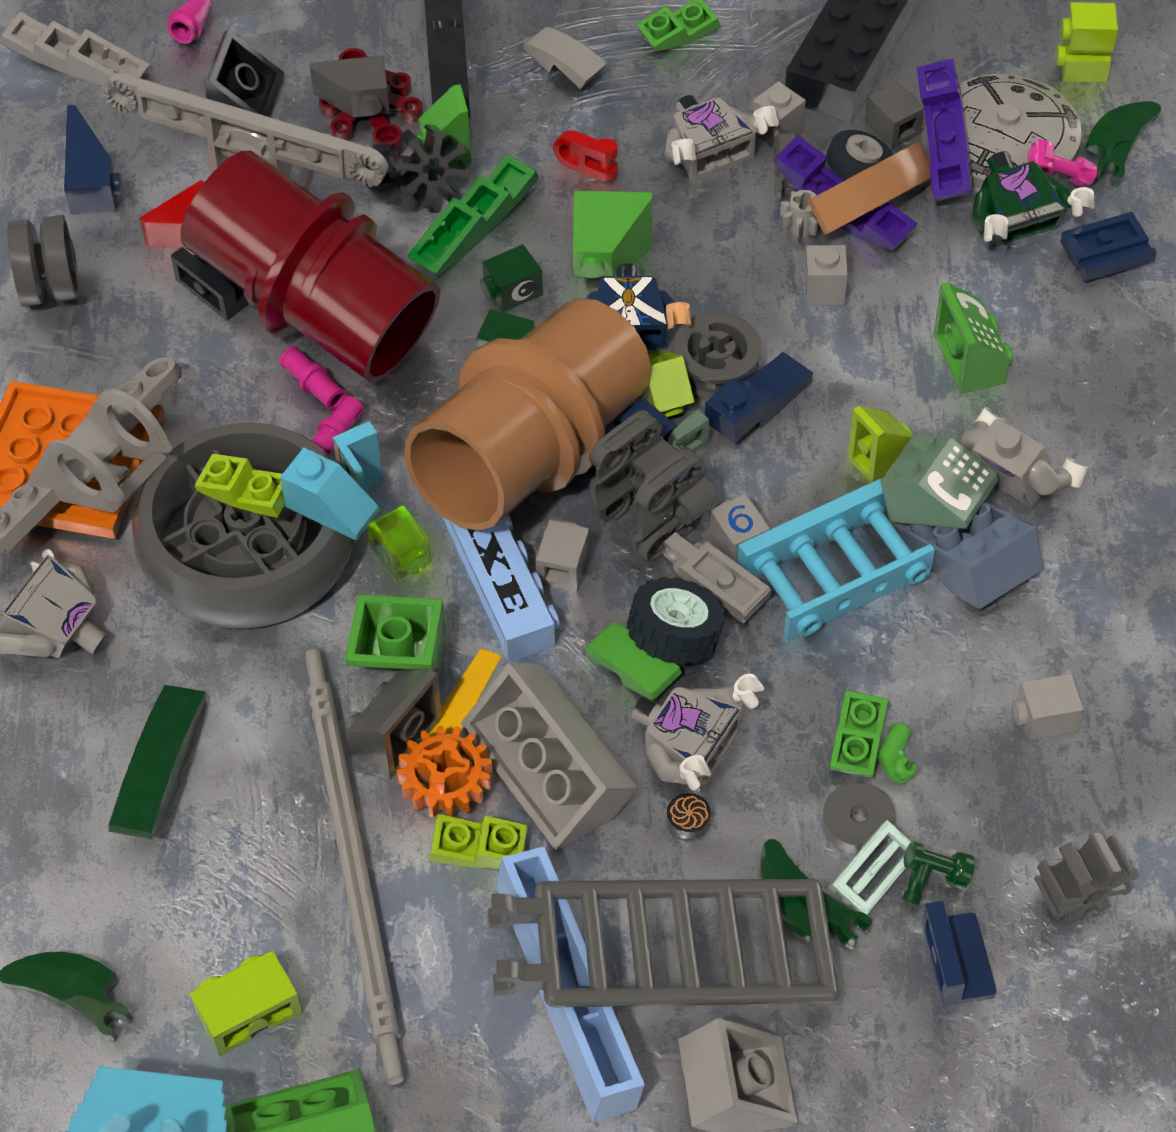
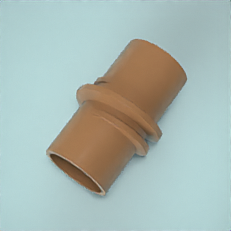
[404,298,652,531]

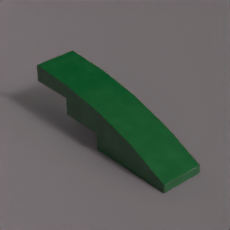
[108,685,206,840]

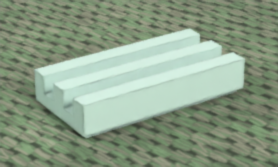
[828,820,911,915]

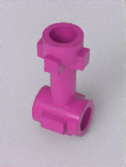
[1027,140,1097,187]

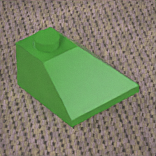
[573,191,652,278]

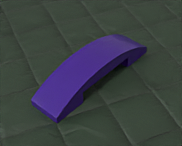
[917,59,973,201]
[774,135,918,250]

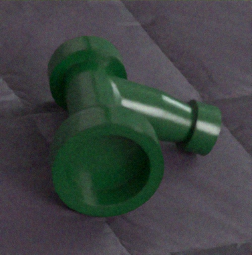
[902,841,975,905]

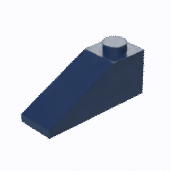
[64,105,123,214]

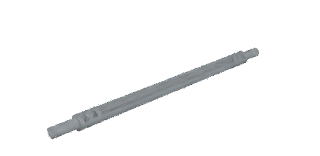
[304,648,405,1085]

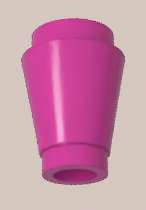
[167,0,212,44]

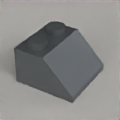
[345,669,442,780]

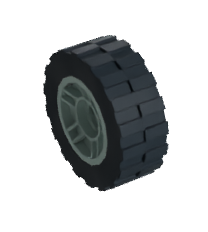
[627,577,725,665]

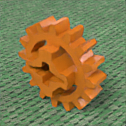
[397,726,493,818]

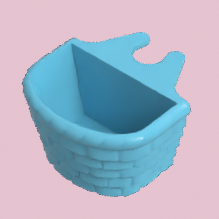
[64,1066,227,1132]

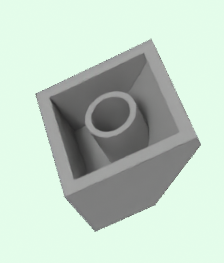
[678,1018,798,1132]

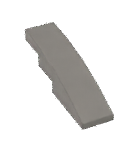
[0,11,150,92]

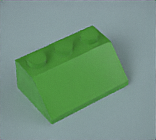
[224,1069,376,1132]

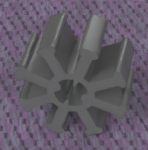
[1034,833,1137,922]

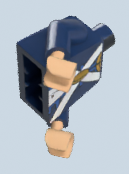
[586,263,691,350]

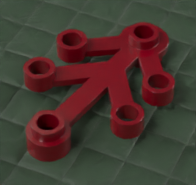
[319,48,423,155]

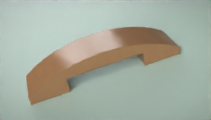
[807,141,931,235]

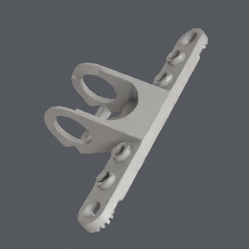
[101,73,388,191]
[0,357,182,555]

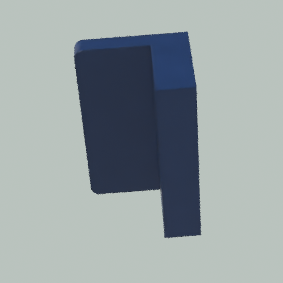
[922,901,997,1006]

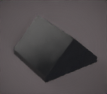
[204,28,284,117]

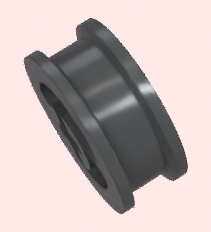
[673,312,761,401]

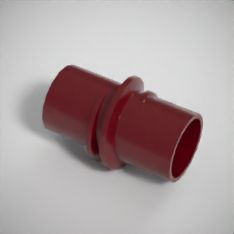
[181,150,441,383]

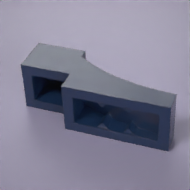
[705,352,813,444]

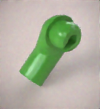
[877,722,917,783]

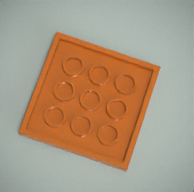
[0,381,165,539]

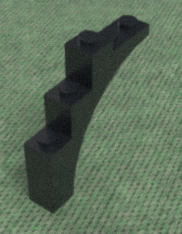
[424,0,471,118]

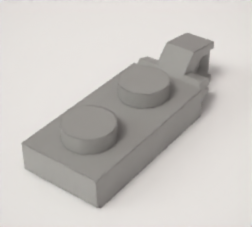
[663,532,771,624]

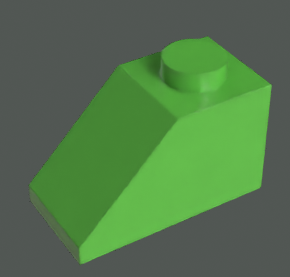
[416,84,472,171]

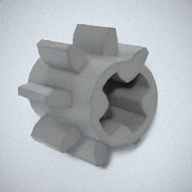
[780,190,819,237]

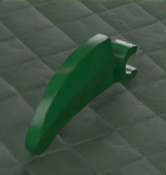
[1085,101,1161,187]
[760,839,872,950]
[0,952,133,1042]

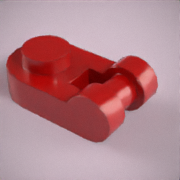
[552,130,618,182]

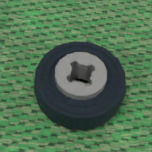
[826,129,893,181]

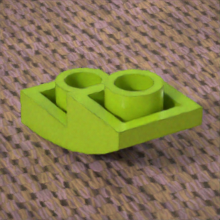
[194,454,285,518]
[428,814,527,869]

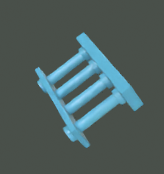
[737,478,935,641]

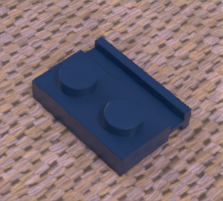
[1060,212,1157,282]

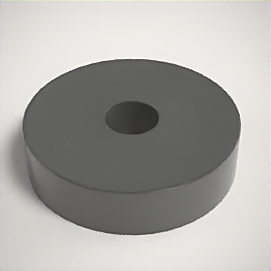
[822,783,894,854]

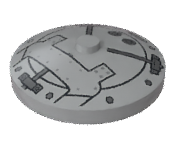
[959,73,1082,189]

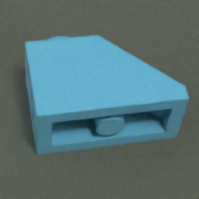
[280,447,379,541]

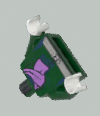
[971,151,1095,248]

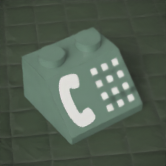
[880,434,998,529]

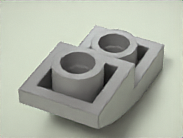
[523,26,607,90]

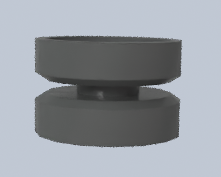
[7,215,78,307]

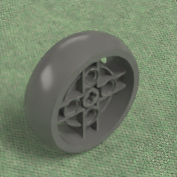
[132,423,355,629]

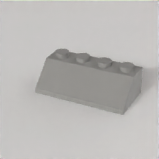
[460,662,638,850]

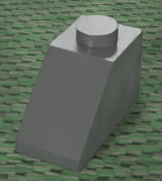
[310,56,390,117]

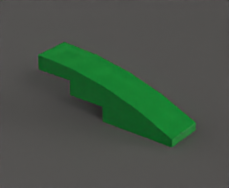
[407,153,539,277]

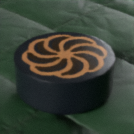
[667,793,711,839]

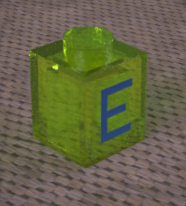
[368,505,432,581]

